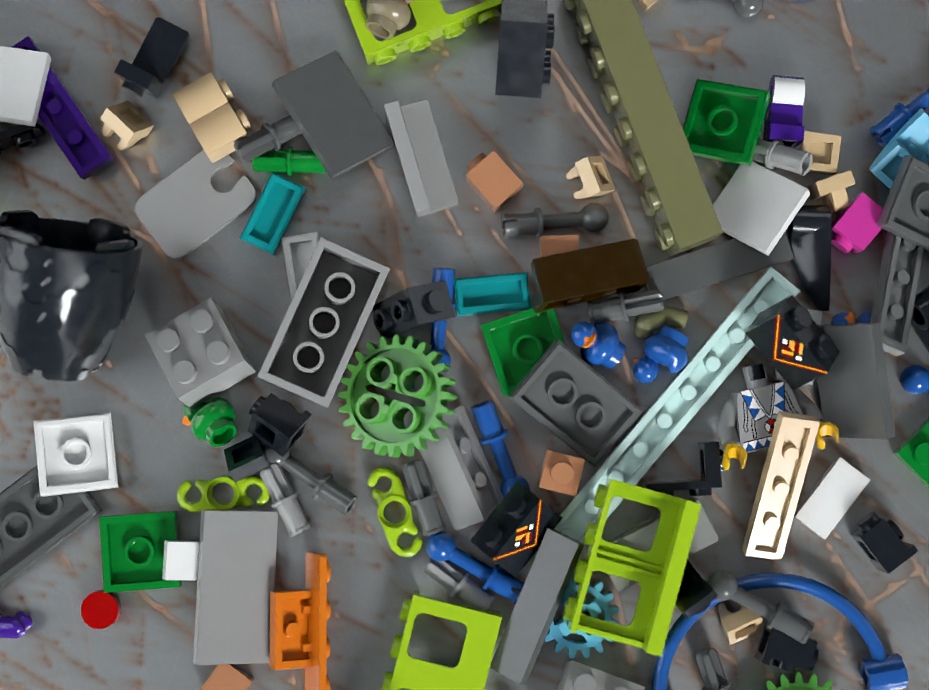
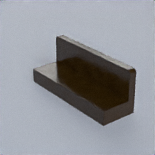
[530,239,650,313]

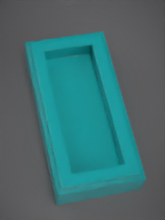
[240,172,307,256]
[454,272,531,316]

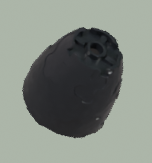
[0,210,143,382]

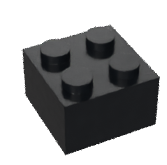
[495,0,555,98]

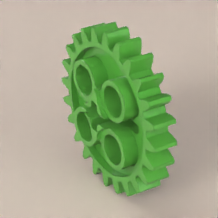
[338,334,457,458]

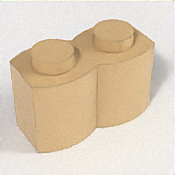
[172,72,252,163]

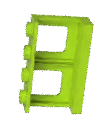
[344,0,502,65]
[563,478,702,657]
[381,590,502,690]

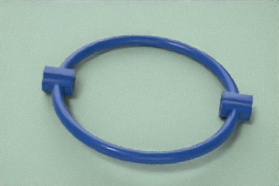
[652,573,909,690]

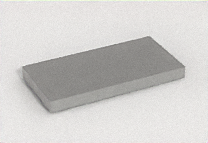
[193,510,278,665]

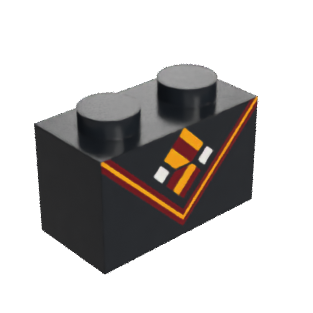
[745,295,840,390]
[470,481,563,577]

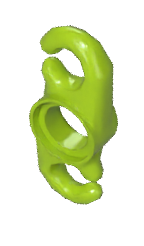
[367,467,423,557]
[177,474,270,512]

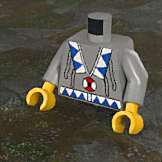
[717,363,839,470]

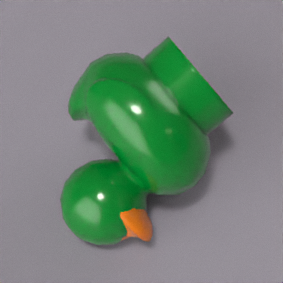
[182,397,237,447]

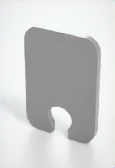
[135,149,257,259]

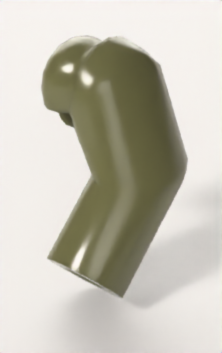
[634,305,689,339]

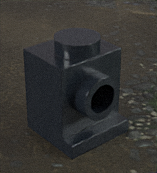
[248,393,312,457]
[850,511,918,574]
[754,621,819,673]

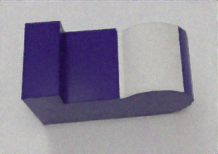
[763,75,805,148]

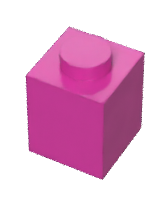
[831,192,883,255]

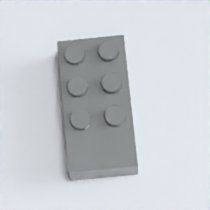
[257,237,390,408]

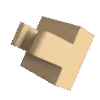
[100,101,154,150]
[799,131,842,175]
[566,156,615,199]
[806,170,856,213]
[718,603,764,645]

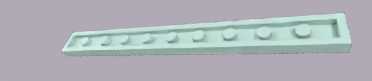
[533,267,800,558]

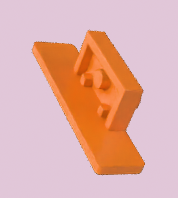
[269,552,331,690]

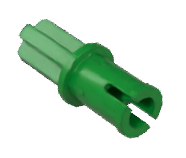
[251,146,326,176]

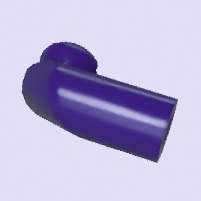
[0,611,33,638]

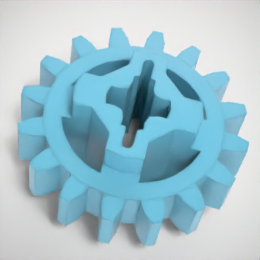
[545,576,620,659]

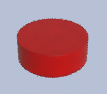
[81,590,121,629]

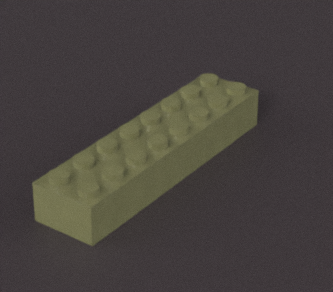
[563,0,723,257]

